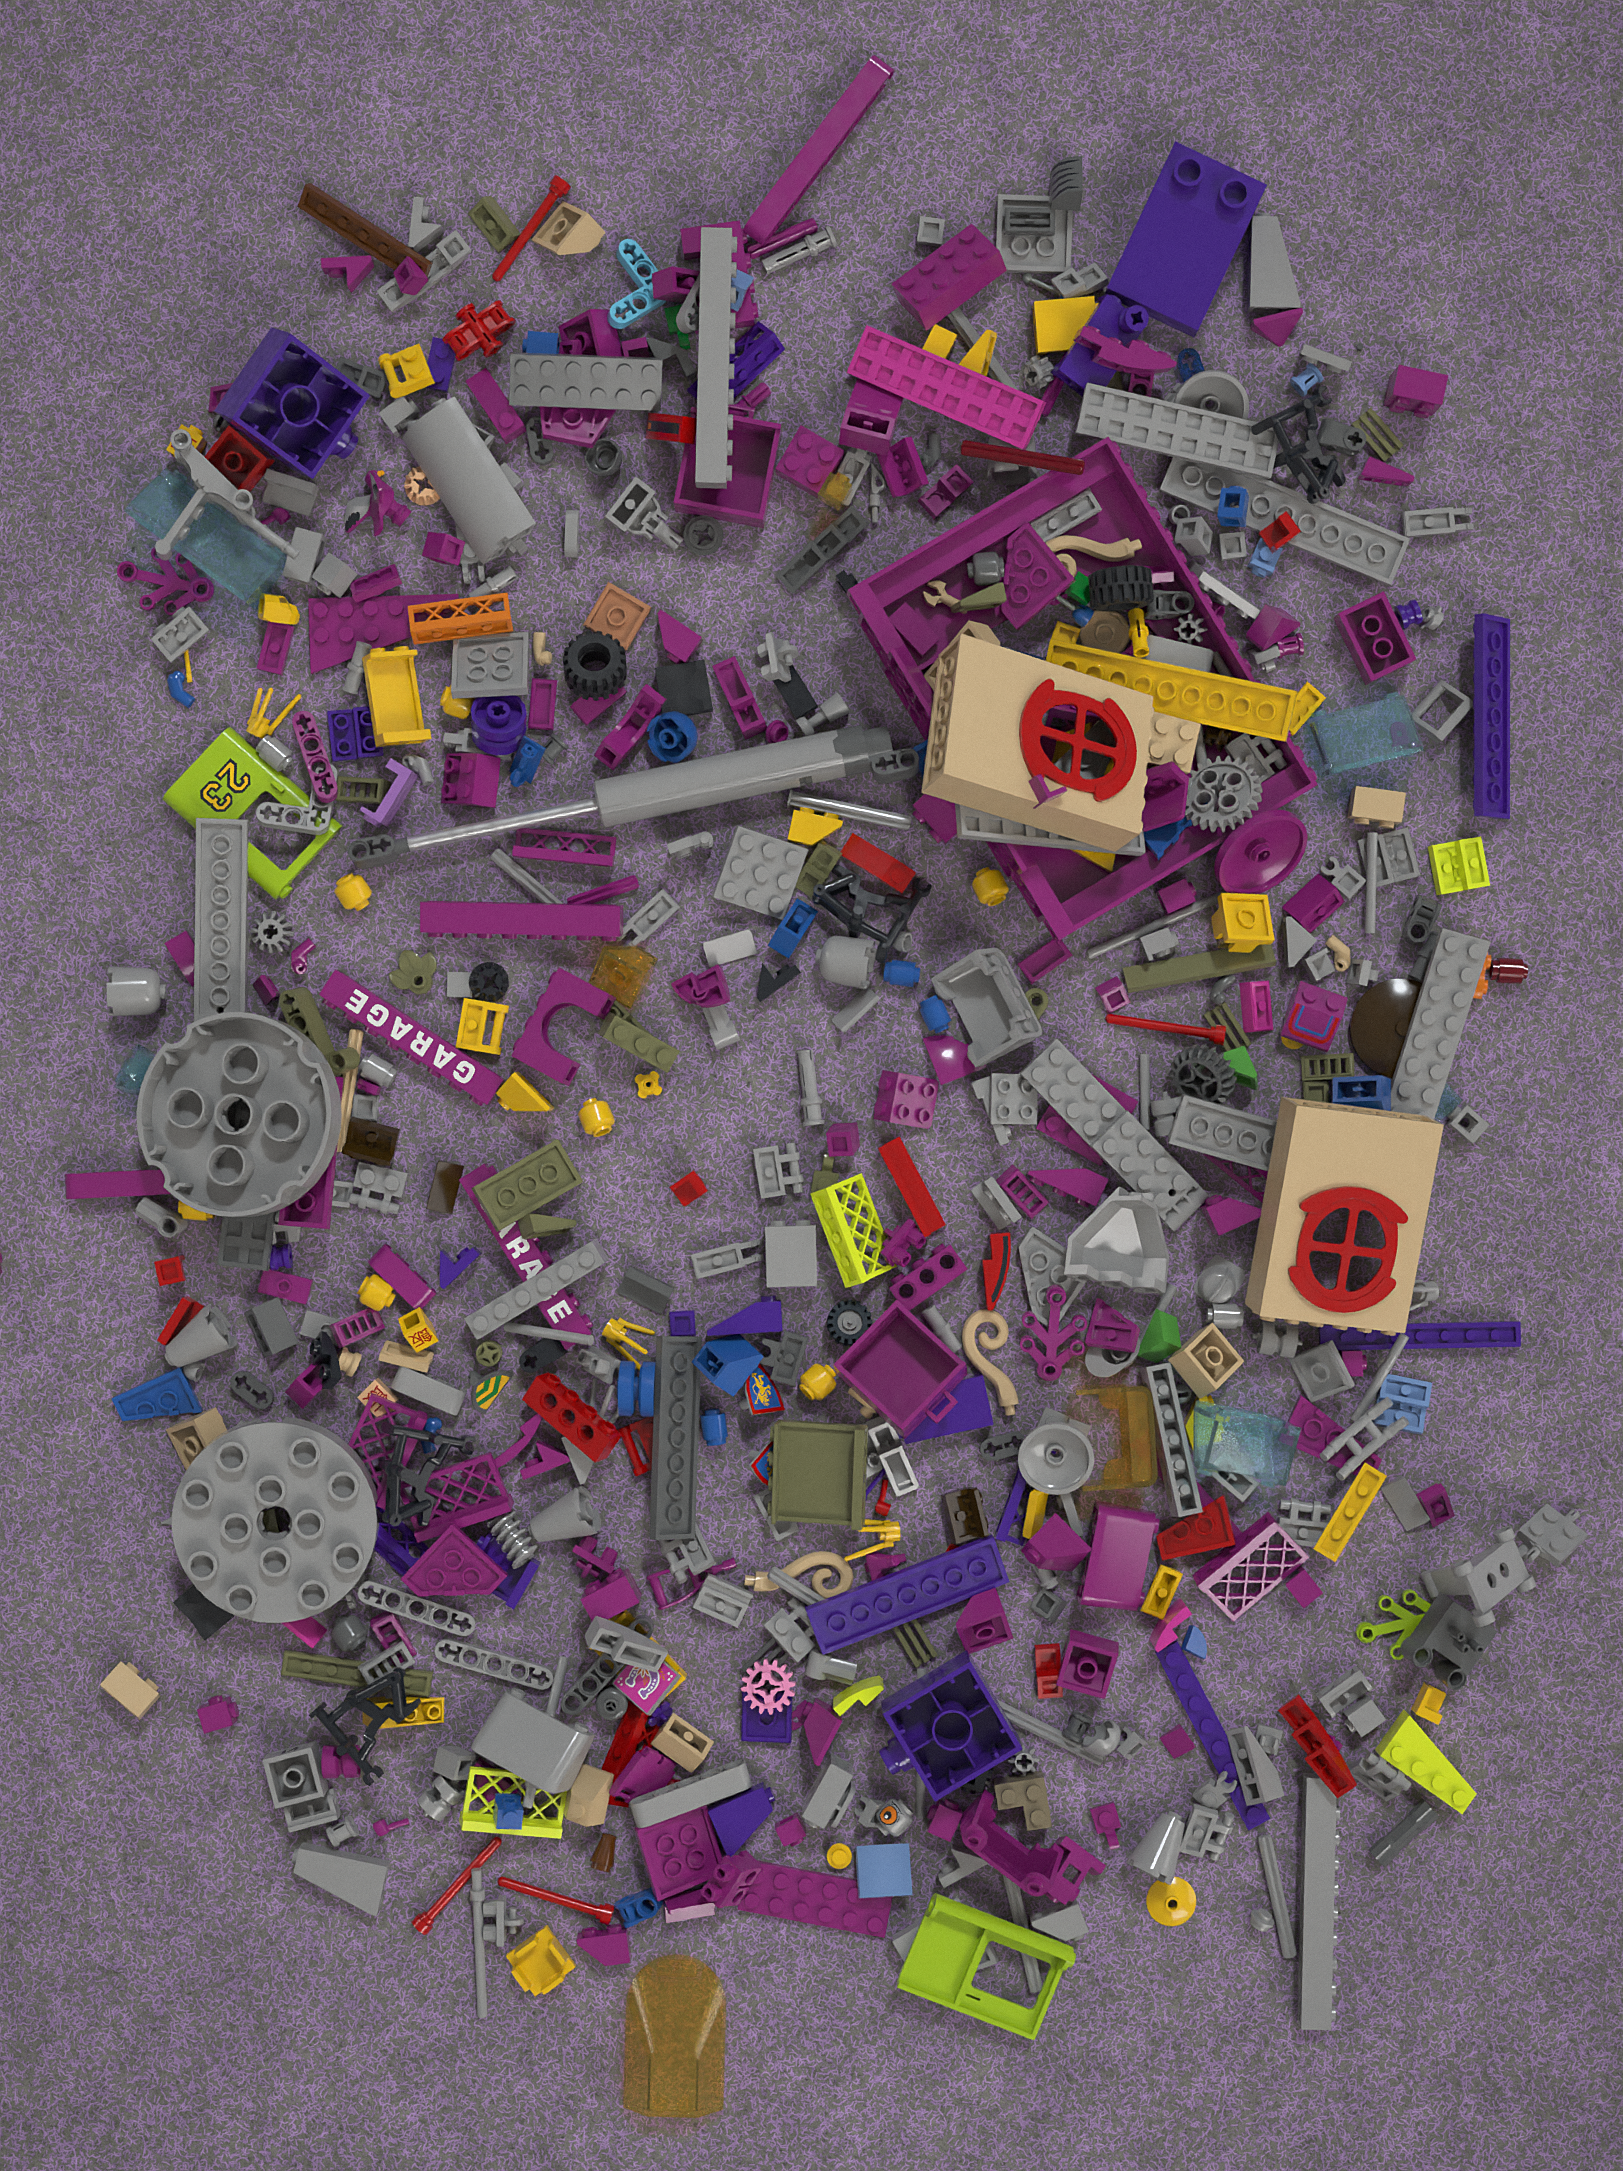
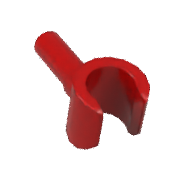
[875,1479,891,1516]

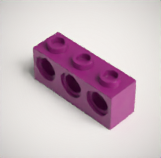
[889,1243,967,1311]

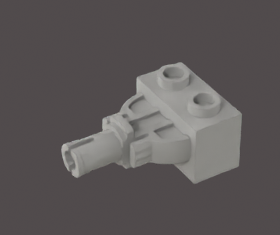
[604,476,684,551]

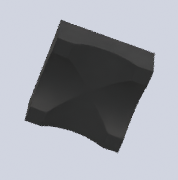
[655,659,713,716]
[173,1585,235,1640]

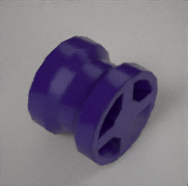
[1118,305,1149,333]
[1394,599,1423,630]
[270,1243,293,1270]

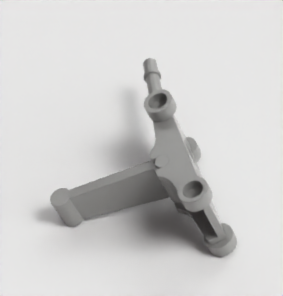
[155,429,300,560]
[1421,1526,1536,1627]

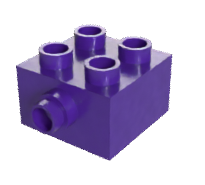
[214,327,370,479]
[879,1650,1023,1801]

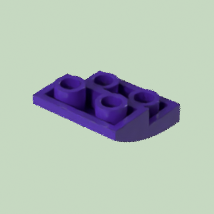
[326,706,384,762]

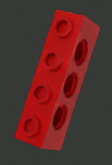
[522,1372,622,1463]

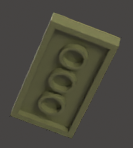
[472,1139,583,1232]

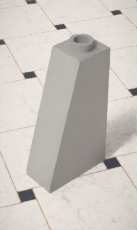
[1247,213,1300,313]
[291,1842,391,1916]

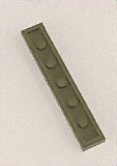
[1123,944,1276,993]
[281,1649,434,1697]

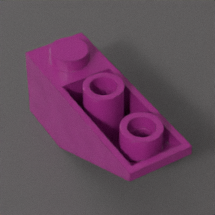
[1026,1168,1109,1208]

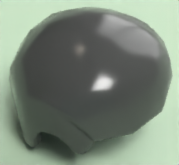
[584,438,622,477]

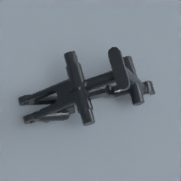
[1251,386,1346,504]
[812,865,932,964]
[379,1422,476,1526]
[309,1667,421,1786]

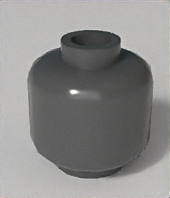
[967,552,1004,586]
[331,1615,368,1653]
[595,1685,629,1721]

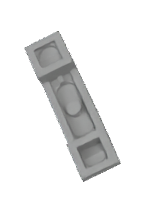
[377,230,472,312]

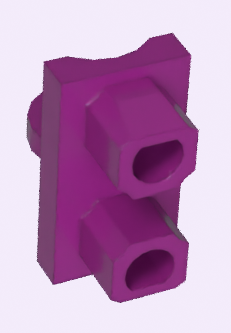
[880,1218,926,1267]
[572,1535,618,1579]

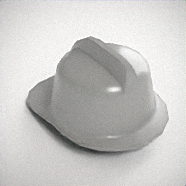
[1194,1255,1245,1304]
[1085,1337,1140,1378]

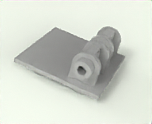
[990,1073,1038,1124]

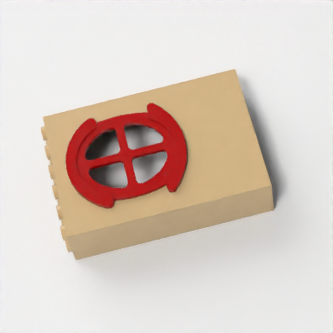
[921,633,1154,852]
[1245,1097,1444,1336]

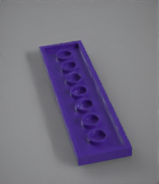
[1473,613,1510,819]
[805,1534,1010,1655]

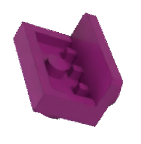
[876,436,929,498]

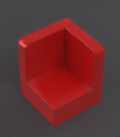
[1259,511,1301,554]
[669,1170,708,1206]
[154,1255,186,1286]

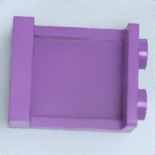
[360,758,419,828]

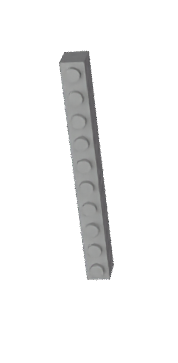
[695,227,737,489]
[1297,1773,1340,2030]

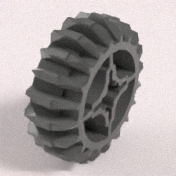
[1169,1043,1237,1105]

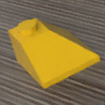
[496,1072,555,1111]

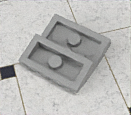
[1358,827,1421,887]

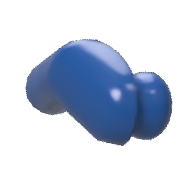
[167,671,195,708]
[420,1417,442,1454]

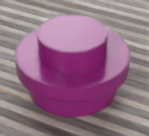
[766,720,789,744]

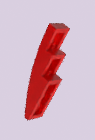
[1278,1694,1357,1799]

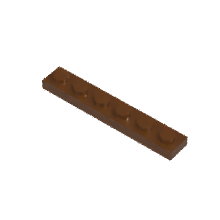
[297,183,433,277]

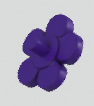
[648,1701,673,1726]

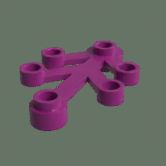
[117,547,215,616]
[1019,1285,1087,1381]

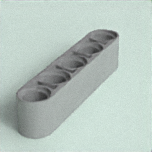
[629,1760,752,1828]

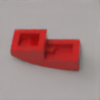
[1034,1643,1063,1699]

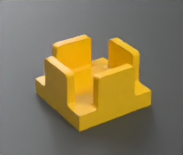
[1211,893,1275,953]
[506,1925,576,1996]

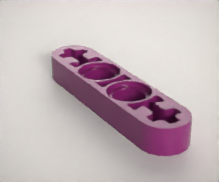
[292,711,338,803]

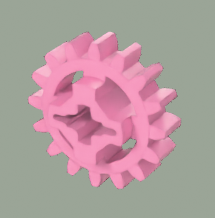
[741,1658,796,1715]

